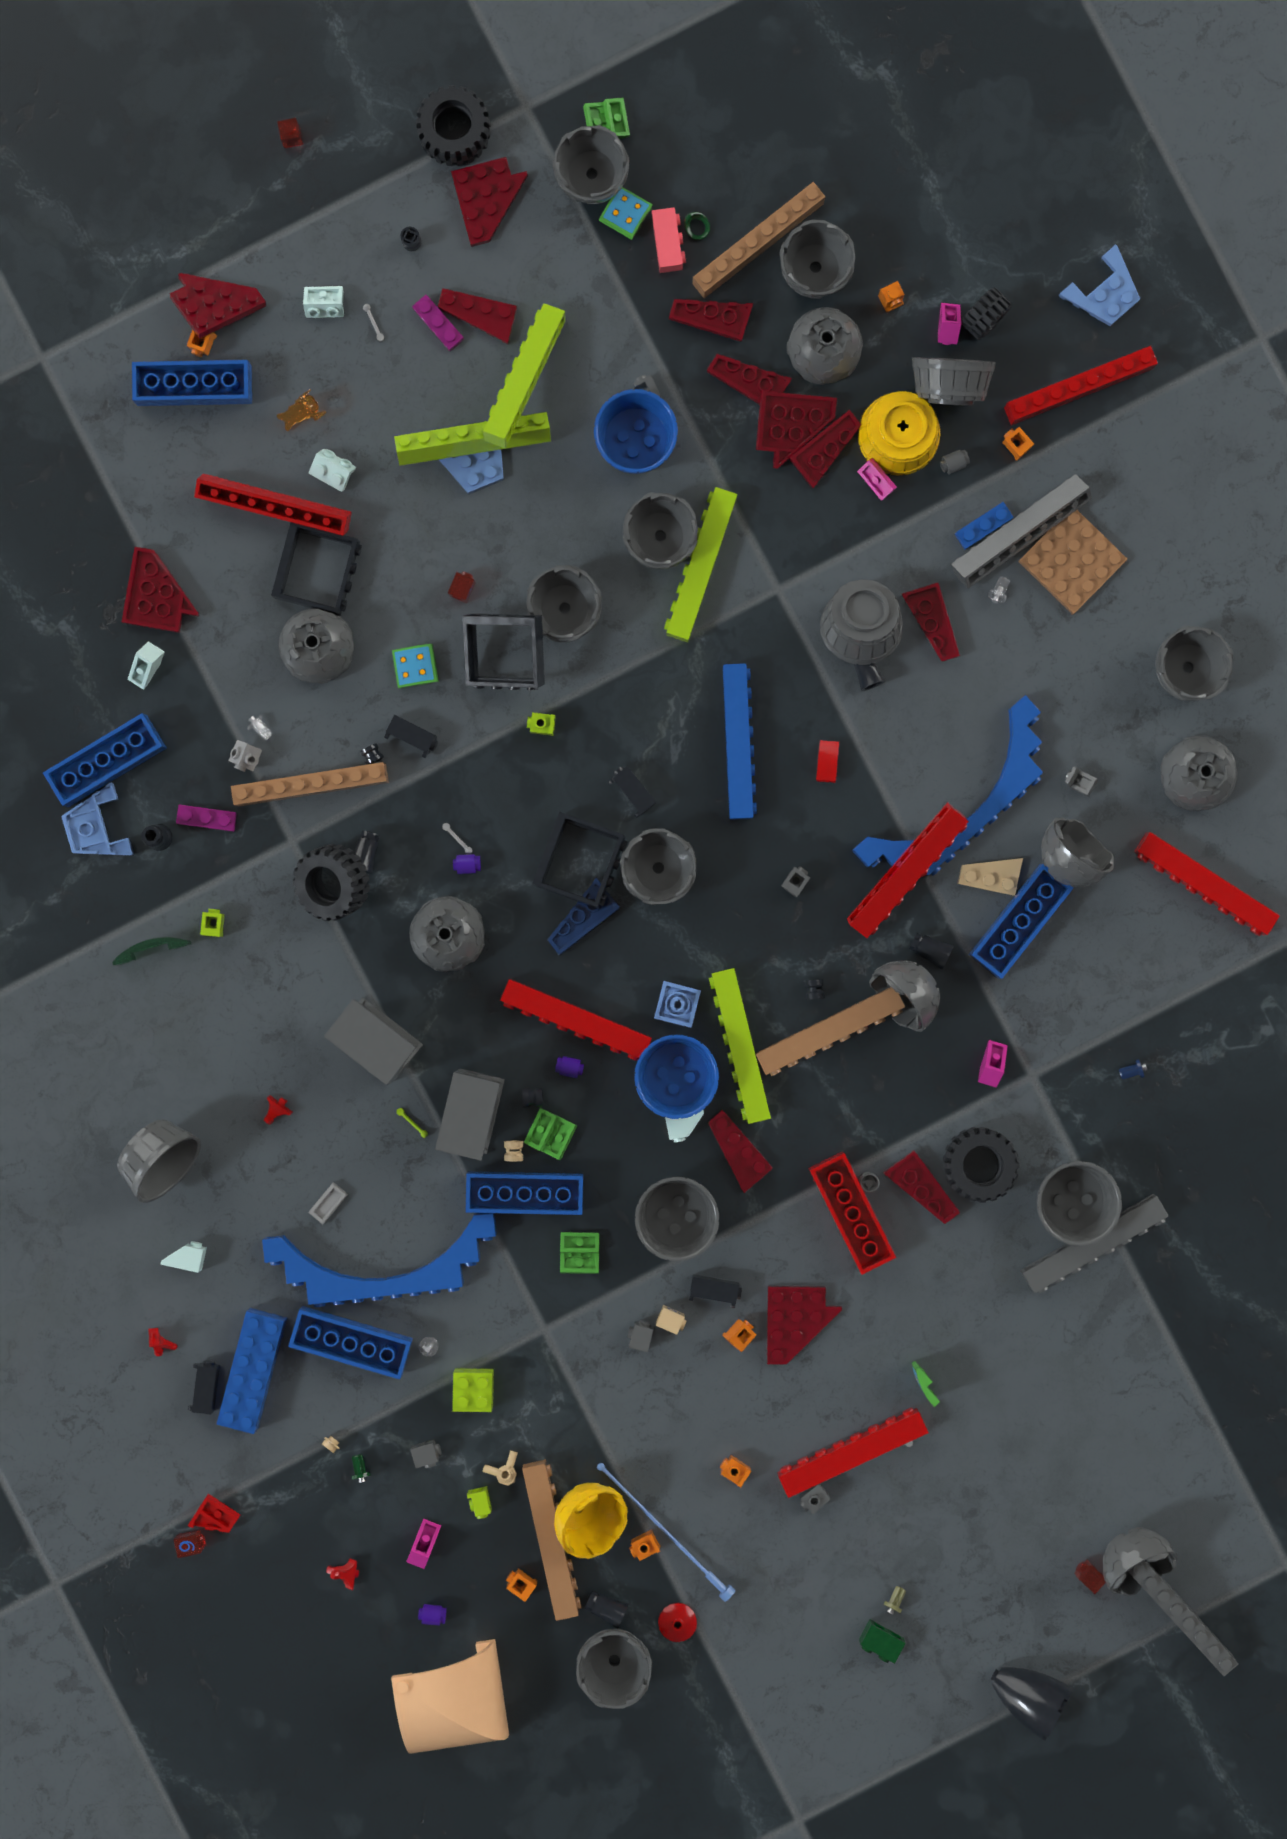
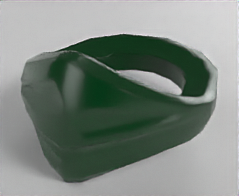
[684,212,710,240]

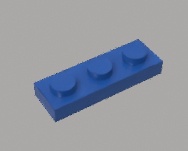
[954,502,1014,550]

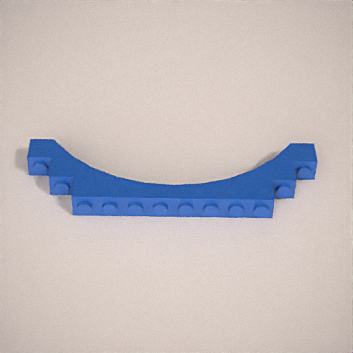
[852,695,1043,876]
[262,1213,497,1307]

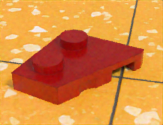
[188,1494,241,1533]

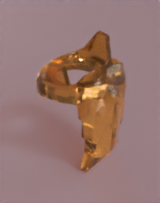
[277,389,327,431]

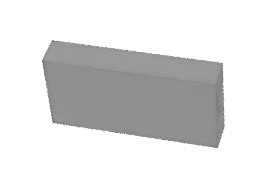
[308,1182,348,1225]

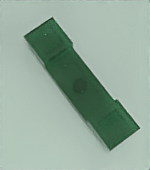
[112,937,191,966]

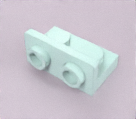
[303,286,344,318]

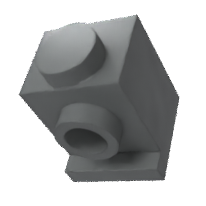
[780,866,810,897]

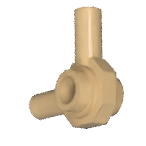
[483,1450,518,1486]

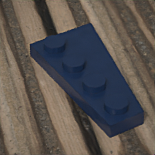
[548,878,620,955]

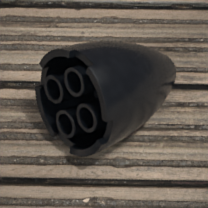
[991,1667,1073,1741]

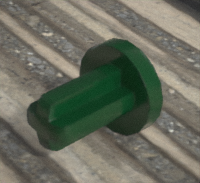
[351,1454,371,1483]

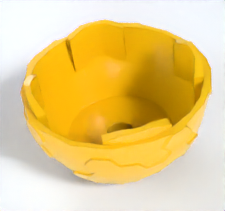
[554,1483,628,1559]

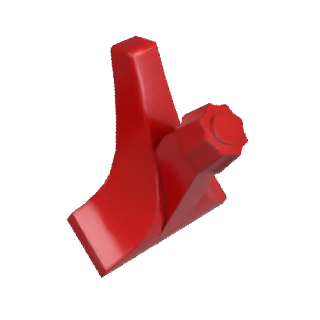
[263,1095,293,1125]
[148,1328,177,1357]
[326,1558,359,1590]

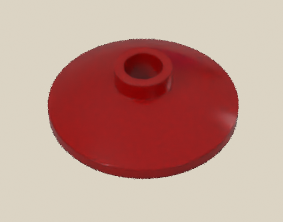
[658,1603,697,1642]

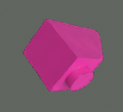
[938,303,961,345]
[978,1040,1007,1088]
[407,1518,441,1569]

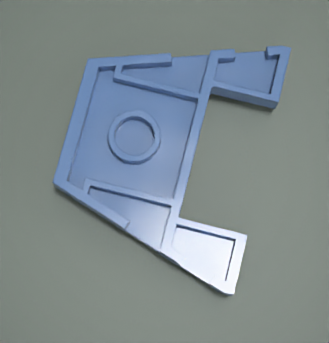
[1059,244,1140,326]
[439,450,504,494]
[61,782,134,855]

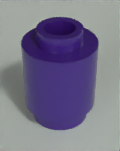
[453,854,481,874]
[555,1056,584,1079]
[418,1604,447,1626]

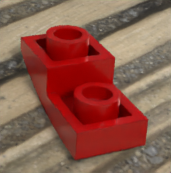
[816,740,840,783]

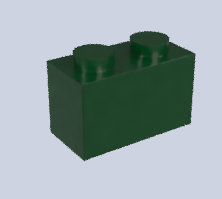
[859,1619,906,1664]

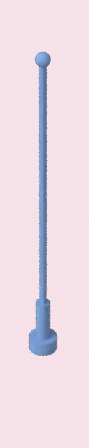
[597,1463,735,1602]

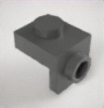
[1065,766,1098,797]

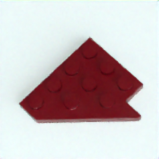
[451,157,528,247]
[169,273,266,339]
[756,391,837,469]
[121,547,199,633]
[767,1286,842,1365]

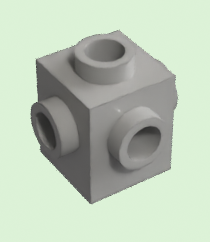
[228,740,262,772]

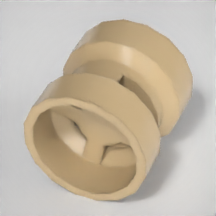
[504,1140,523,1161]

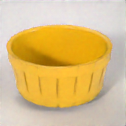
[858,391,940,476]

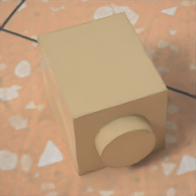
[656,1305,687,1335]

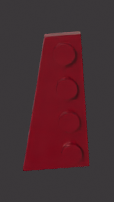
[438,288,517,344]
[669,299,753,342]
[707,354,792,405]
[789,410,861,489]
[901,582,960,662]
[708,1110,773,1193]
[883,1150,960,1224]

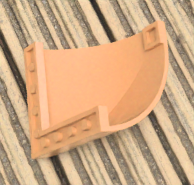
[391,1639,509,1754]

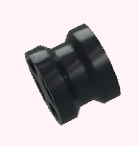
[360,743,384,765]

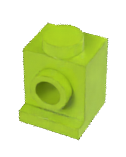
[527,712,556,736]
[200,909,225,937]
[467,1486,492,1519]

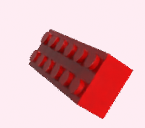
[808,1151,896,1275]

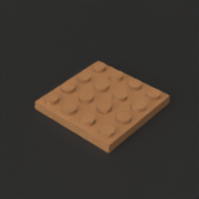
[1018,510,1127,615]

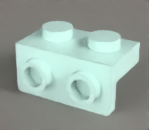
[309,449,356,492]

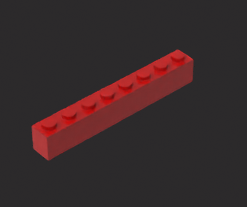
[1004,346,1158,425]
[194,474,352,536]
[847,802,969,938]
[1134,832,1280,936]
[500,979,652,1061]
[777,1408,929,1498]

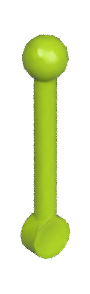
[396,1108,428,1138]

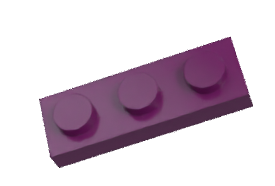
[412,295,464,351]
[176,805,237,832]

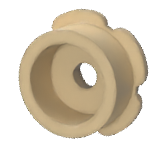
[322,1436,340,1453]

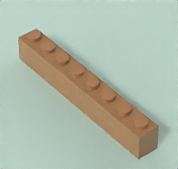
[692,182,825,299]
[231,762,389,807]
[756,987,905,1076]
[522,1459,582,1621]

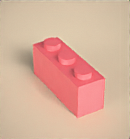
[652,207,686,273]

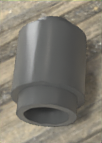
[940,450,970,475]

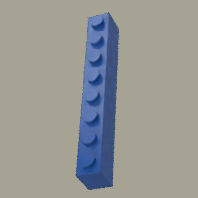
[723,664,757,820]

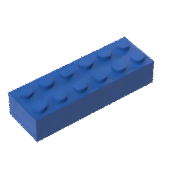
[132,360,252,406]
[43,713,167,807]
[968,864,1074,979]
[466,1171,584,1215]
[288,1306,413,1379]
[217,1308,287,1434]

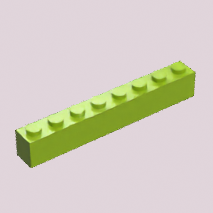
[482,303,566,448]
[394,412,551,466]
[664,487,737,642]
[709,968,771,1124]

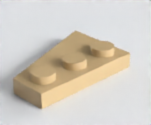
[958,858,1023,896]

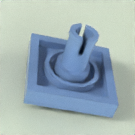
[654,981,701,1028]

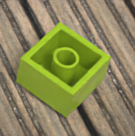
[453,1368,494,1412]

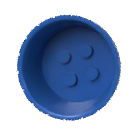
[594,389,678,474]
[635,1035,719,1119]

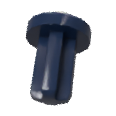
[1119,1059,1147,1079]

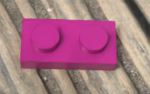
[857,458,897,501]

